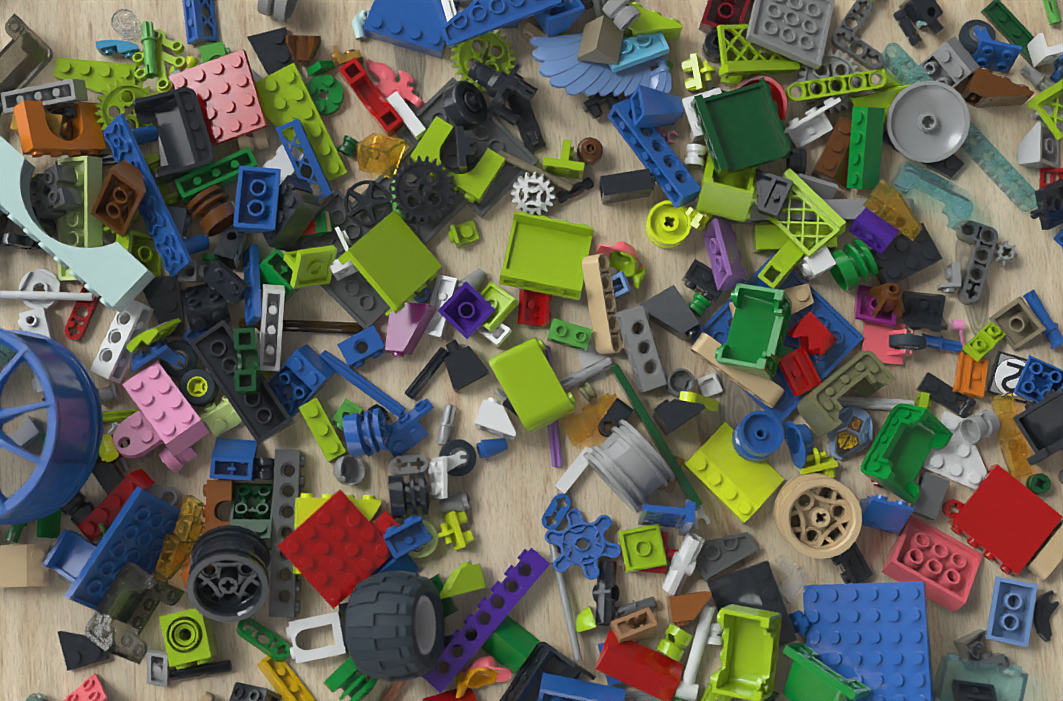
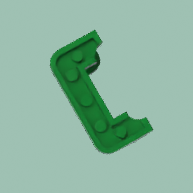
[715,283,792,379]
[860,403,953,504]

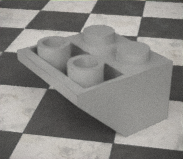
[918,37,980,88]

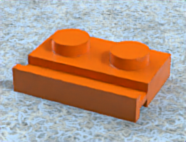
[952,352,989,399]

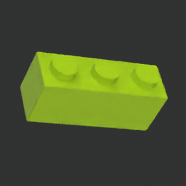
[298,398,348,463]

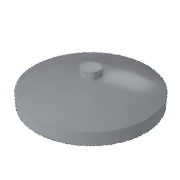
[886,81,970,163]

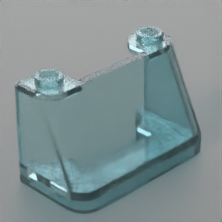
[883,161,973,231]
[933,652,1028,701]

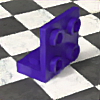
[848,202,903,254]

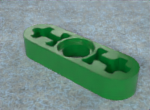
[236,617,290,662]

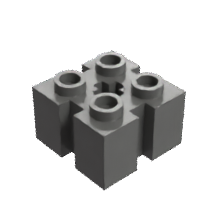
[30,164,84,220]

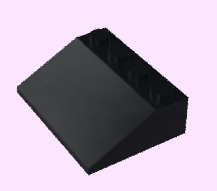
[707,560,798,647]

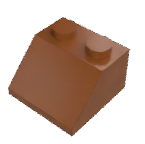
[666,591,712,626]

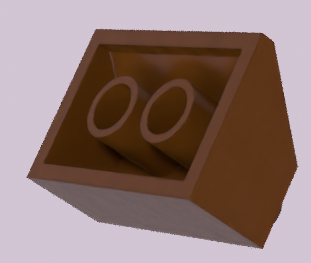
[811,116,852,191]
[90,159,146,238]

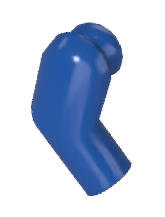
[1049,54,1063,83]

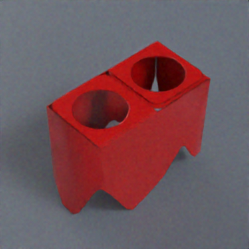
[787,311,837,364]

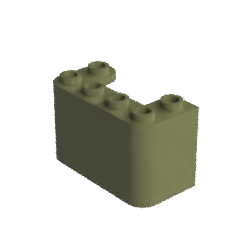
[797,350,895,438]

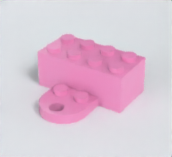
[113,361,209,459]

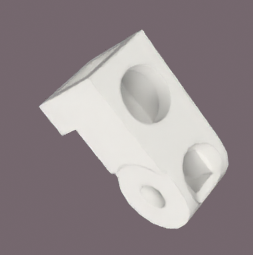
[5,416,45,451]

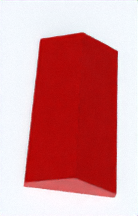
[595,630,683,701]

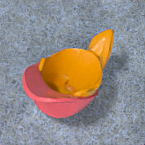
[456,656,512,698]

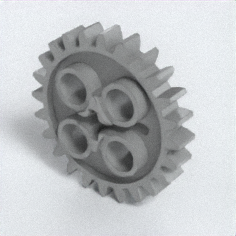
[797,49,860,115]

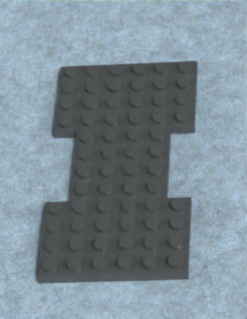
[286,77,538,330]

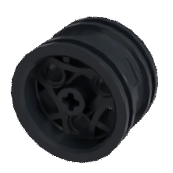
[186,525,271,622]

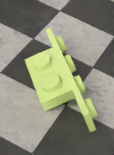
[196,395,243,437]

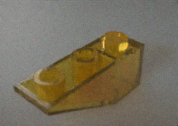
[863,179,923,240]
[561,393,616,446]

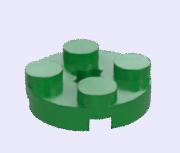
[306,74,344,116]

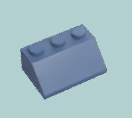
[985,576,1038,647]

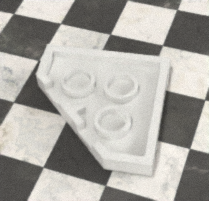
[921,411,987,490]

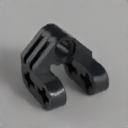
[1,206,56,250]

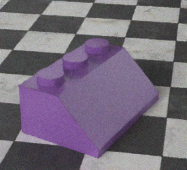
[703,218,747,291]

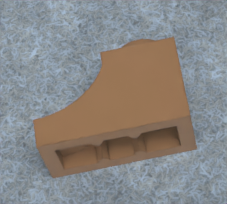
[610,607,658,643]

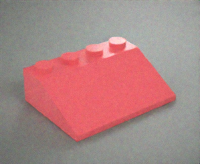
[881,515,983,613]

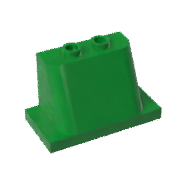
[782,643,872,701]

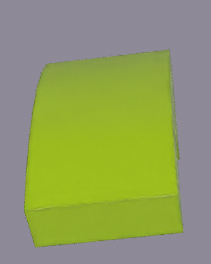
[962,321,1006,362]

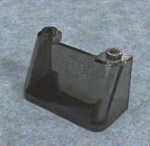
[0,13,53,107]

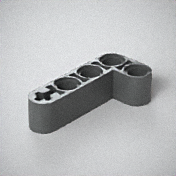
[956,220,998,305]

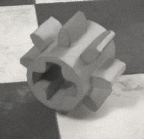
[993,241,1018,267]

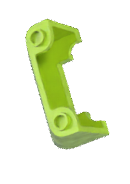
[488,337,577,433]

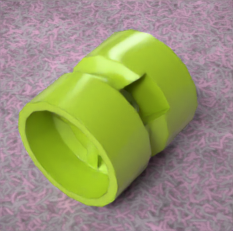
[656,623,693,662]

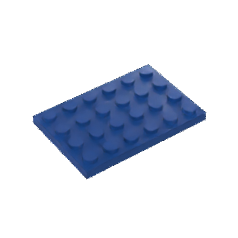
[65,486,195,623]

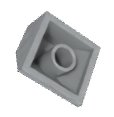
[1016,122,1060,169]

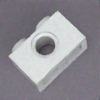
[798,246,836,282]

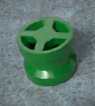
[687,293,712,318]

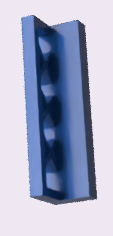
[182,0,219,45]
[275,119,333,200]

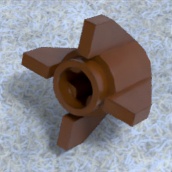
[286,35,321,64]
[868,283,905,318]

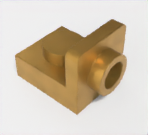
[331,45,364,67]

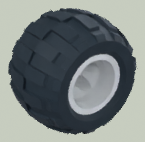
[345,571,445,682]

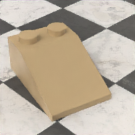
[0,544,48,588]

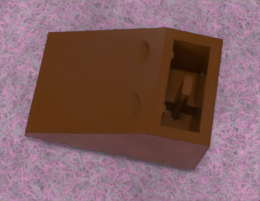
[961,67,1034,108]

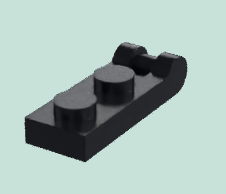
[916,372,977,418]

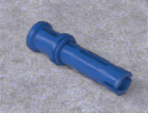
[1023,289,1063,350]

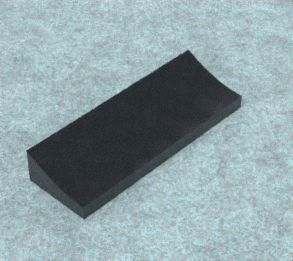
[190,320,296,445]

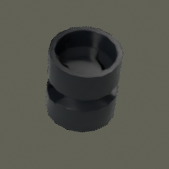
[702,30,731,63]
[60,491,96,527]

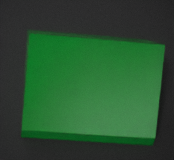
[481,615,540,674]

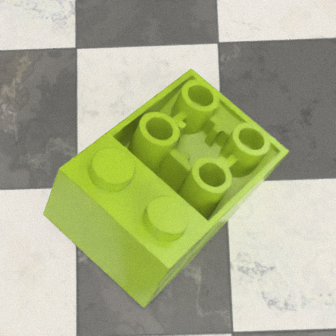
[624,2,683,41]

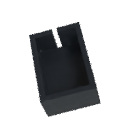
[262,175,321,252]
[869,223,942,285]

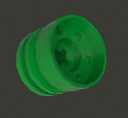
[830,238,878,292]
[324,656,379,701]

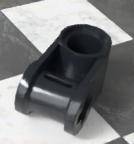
[598,397,633,437]

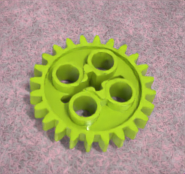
[450,30,516,92]
[94,78,156,131]

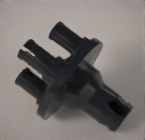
[467,60,538,127]

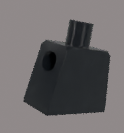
[444,340,489,392]

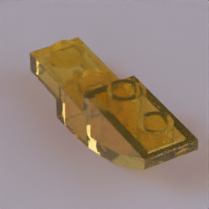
[990,392,1032,478]
[155,495,205,580]

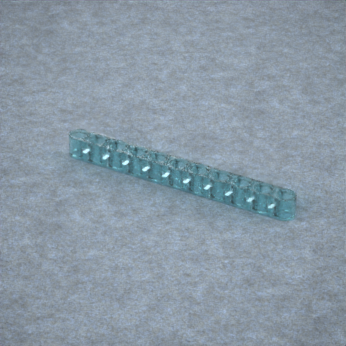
[881,43,1037,212]

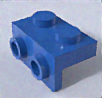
[383,515,432,560]

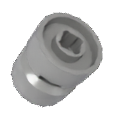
[602,0,641,31]
[960,410,1000,443]

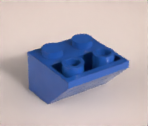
[209,438,258,482]

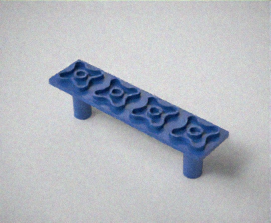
[103,114,210,277]

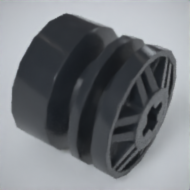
[388,472,430,519]

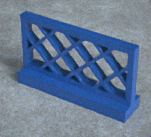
[638,501,696,536]

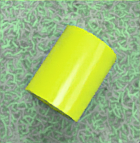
[99,434,119,462]

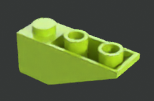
[757,231,814,289]

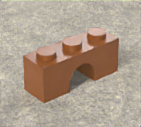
[201,480,235,535]

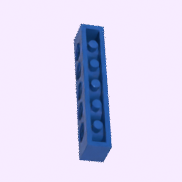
[607,98,701,209]

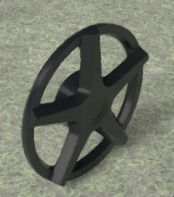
[344,180,390,225]

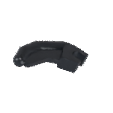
[1033,590,1059,642]

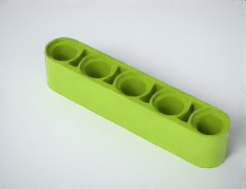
[785,70,887,102]

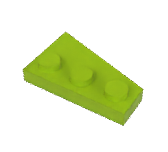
[849,84,911,123]

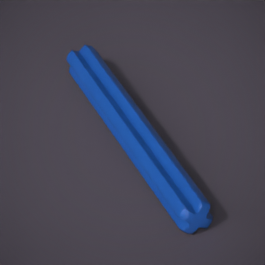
[320,350,406,417]

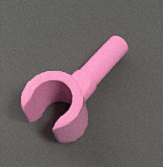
[655,127,679,144]
[951,320,965,348]

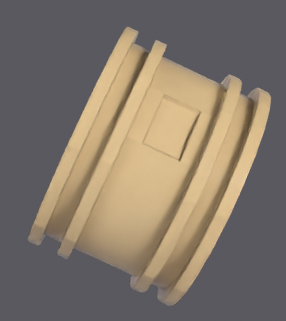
[773,472,862,559]

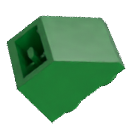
[259,249,300,303]

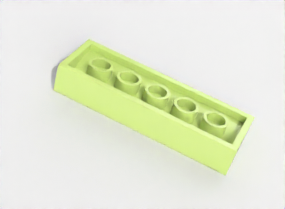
[58,156,103,281]

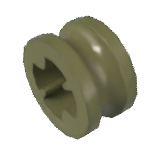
[578,382,597,403]

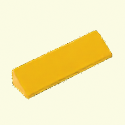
[257,651,316,701]

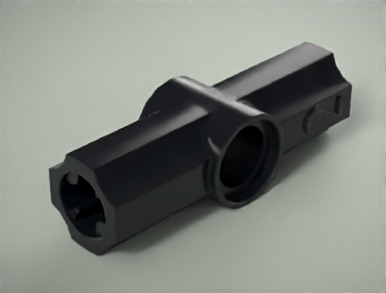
[592,561,620,626]

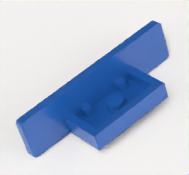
[367,399,434,457]

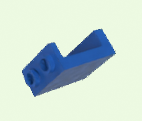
[43,529,97,583]

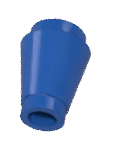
[476,438,508,460]

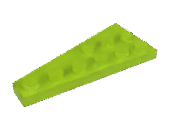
[255,63,349,181]

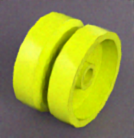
[645,200,692,249]

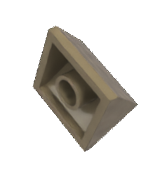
[577,15,625,65]
[989,296,1046,350]

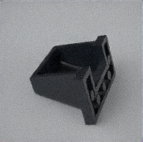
[1013,388,1063,466]

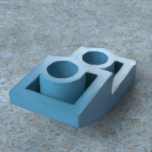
[95,40,142,59]

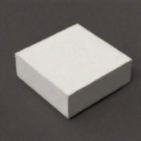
[696,372,723,397]

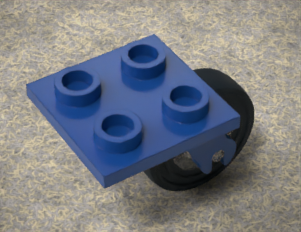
[959,19,1022,73]
[131,338,197,377]

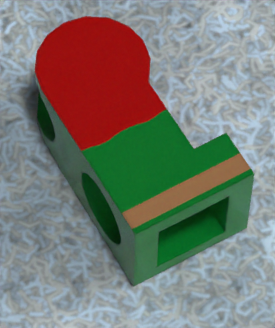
[300,211,334,238]

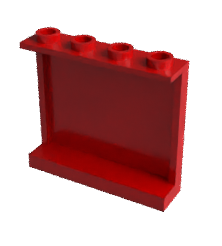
[947,464,1063,575]

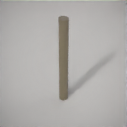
[498,150,573,192]

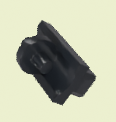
[582,92,619,120]

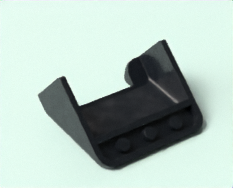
[133,87,214,186]

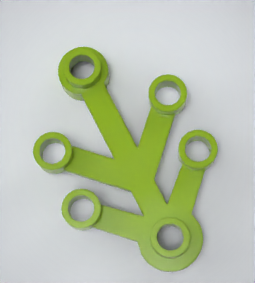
[132,29,187,93]

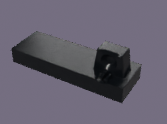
[507,94,546,152]

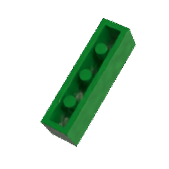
[847,106,885,190]
[174,147,258,205]

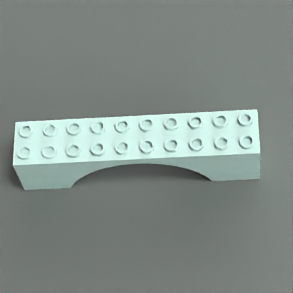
[0,136,155,312]

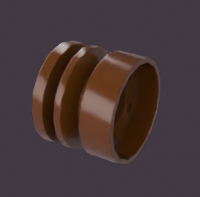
[186,184,235,237]

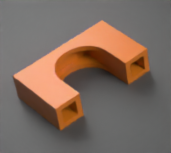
[14,101,106,158]

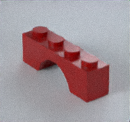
[339,57,404,138]
[78,468,155,542]

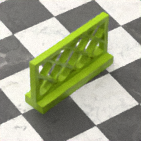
[717,24,800,76]
[1026,79,1063,140]
[753,168,846,258]

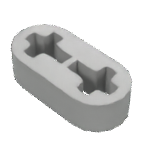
[388,454,428,475]

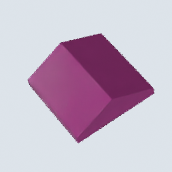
[854,284,897,327]

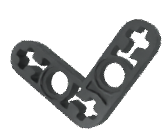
[831,0,884,71]

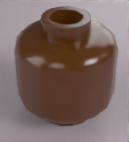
[576,137,603,166]

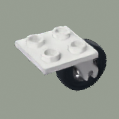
[428,439,476,500]

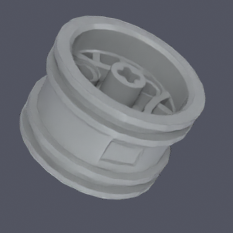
[583,419,676,513]

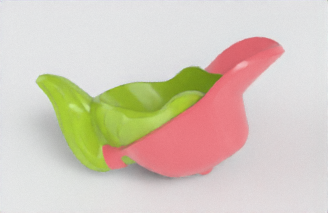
[597,241,646,290]

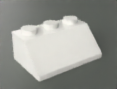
[475,397,516,441]

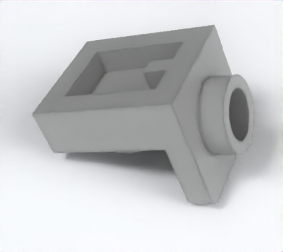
[937,262,961,293]

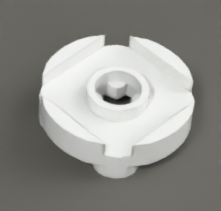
[19,269,62,310]

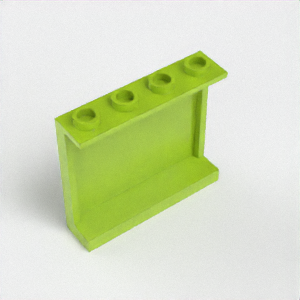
[338,210,442,316]
[499,211,594,300]

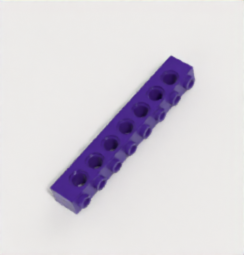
[422,547,550,693]

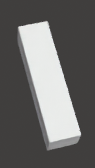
[386,91,426,140]
[555,446,593,494]

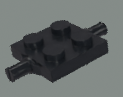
[1030,179,1063,230]

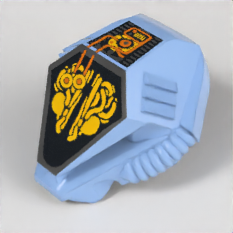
[827,406,872,460]

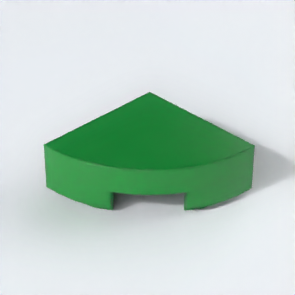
[306,61,335,76]

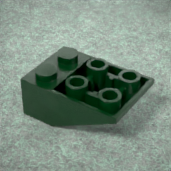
[230,483,274,550]

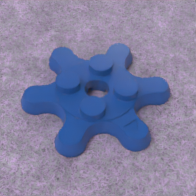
[545,508,621,580]

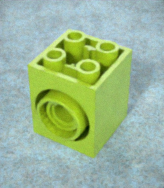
[159,608,219,669]

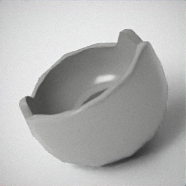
[334,454,365,486]

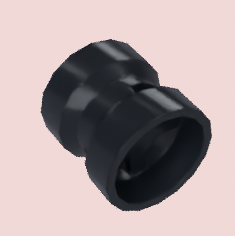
[255,458,275,480]

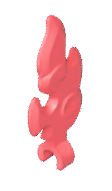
[366,59,425,109]

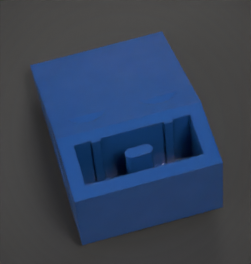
[269,344,336,418]
[1013,355,1063,403]
[859,494,914,534]

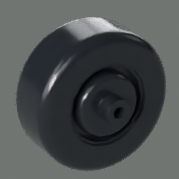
[442,80,488,131]

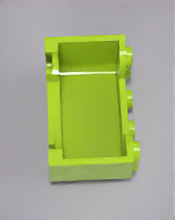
[696,153,761,222]
[710,604,782,701]

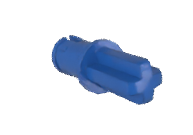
[922,333,962,353]

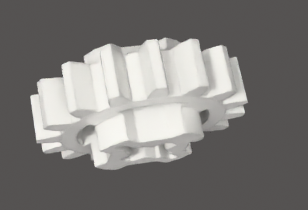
[511,171,556,215]

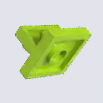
[542,139,584,180]
[283,245,337,289]

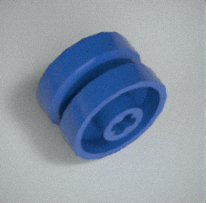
[732,410,784,462]

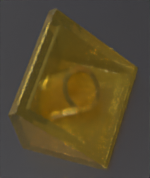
[356,133,407,179]

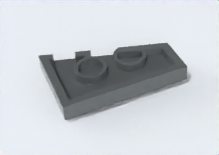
[695,532,758,581]

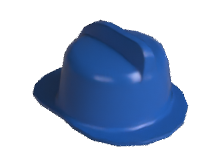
[783,421,814,469]

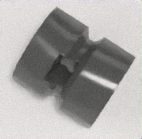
[665,368,695,398]

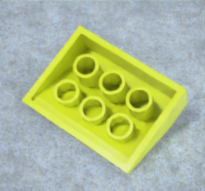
[682,422,784,523]

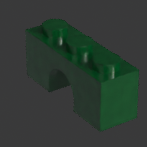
[234,328,261,394]

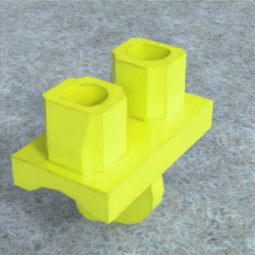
[681,53,716,93]
[797,447,838,478]
[437,511,474,551]

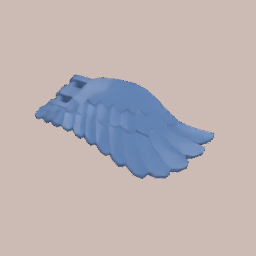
[530,33,672,97]

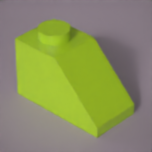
[440,561,486,599]

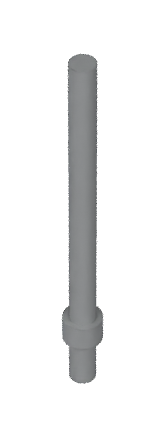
[549,544,583,662]

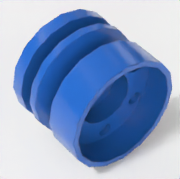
[343,408,390,458]

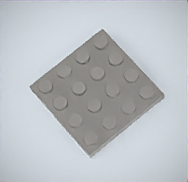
[745,0,835,70]

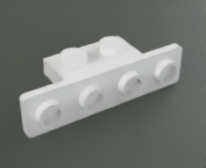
[784,96,841,149]

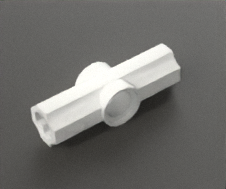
[662,532,704,595]

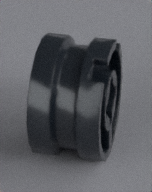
[786,147,807,175]

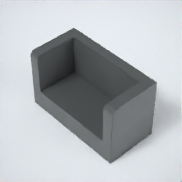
[910,472,949,520]

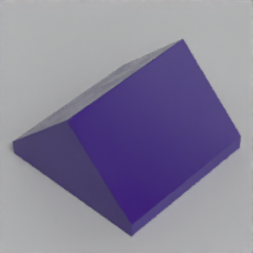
[438,281,496,339]

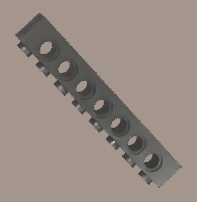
[269,449,306,618]

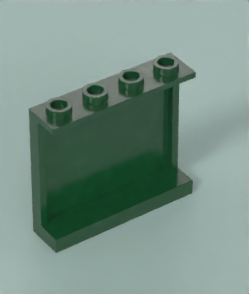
[692,77,792,177]

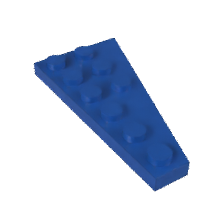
[440,0,562,48]

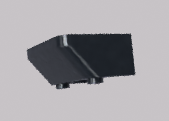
[500,642,596,701]

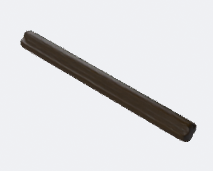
[239,318,361,334]

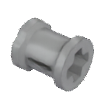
[97,382,120,405]

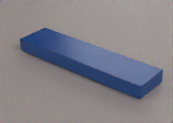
[243,244,262,326]

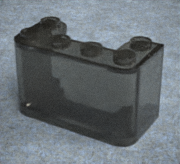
[85,562,185,664]

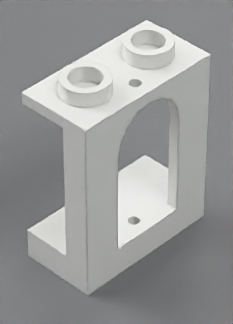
[286,611,348,664]

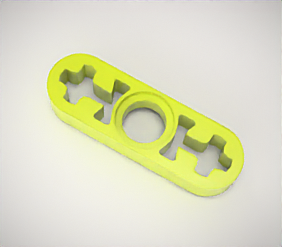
[679,391,719,412]

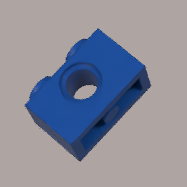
[337,325,385,369]

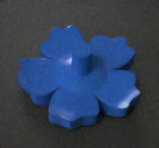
[789,610,809,636]

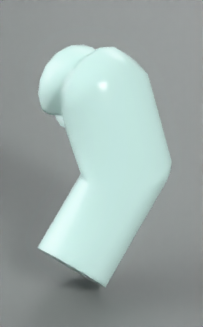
[352,10,369,40]

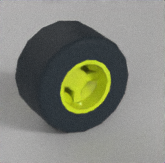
[179,369,219,407]

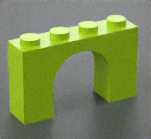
[410,116,505,203]

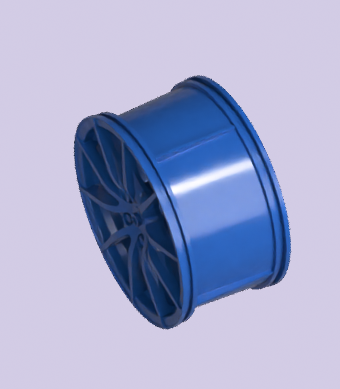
[0,328,103,525]

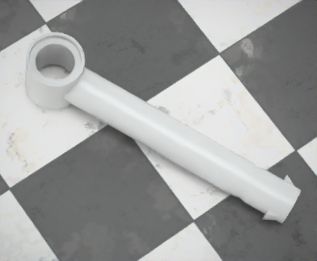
[674,604,716,701]

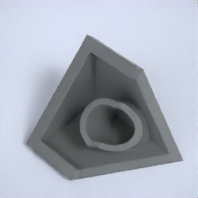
[953,629,986,671]

